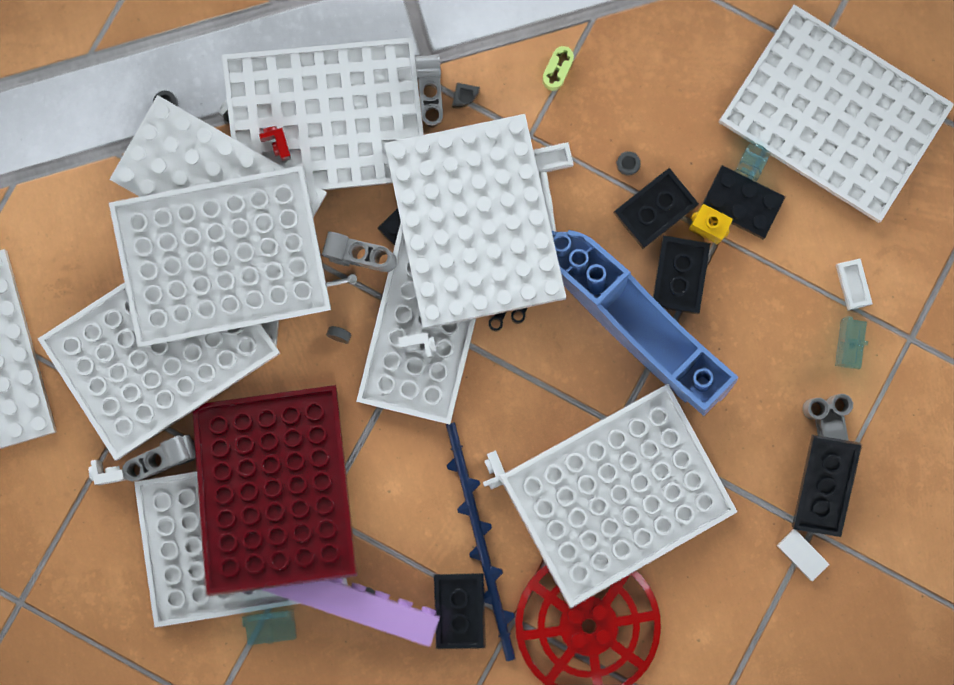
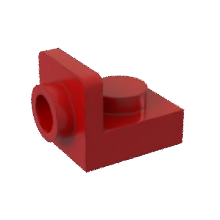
[259,126,291,162]

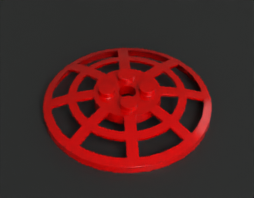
[515,565,661,685]

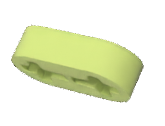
[543,46,574,91]

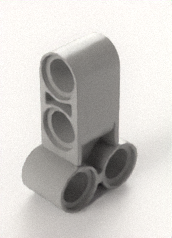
[415,55,443,127]
[322,232,397,272]
[802,394,853,441]
[122,435,196,482]

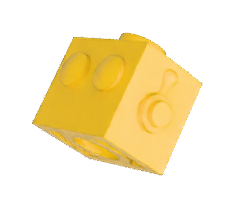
[688,204,733,245]

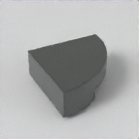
[452,83,480,108]

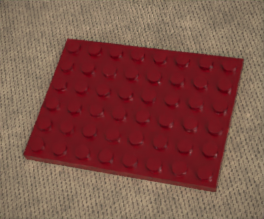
[193,385,357,597]

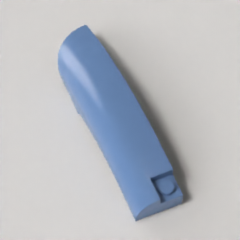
[552,230,738,416]

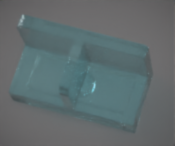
[835,316,868,370]
[242,609,297,645]

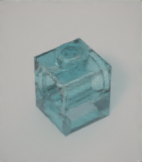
[734,143,771,182]

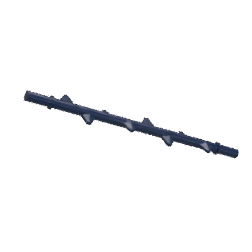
[446,422,516,661]

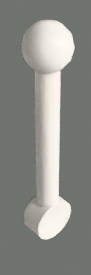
[326,274,357,287]

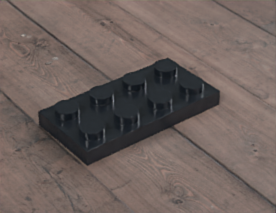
[792,435,862,537]

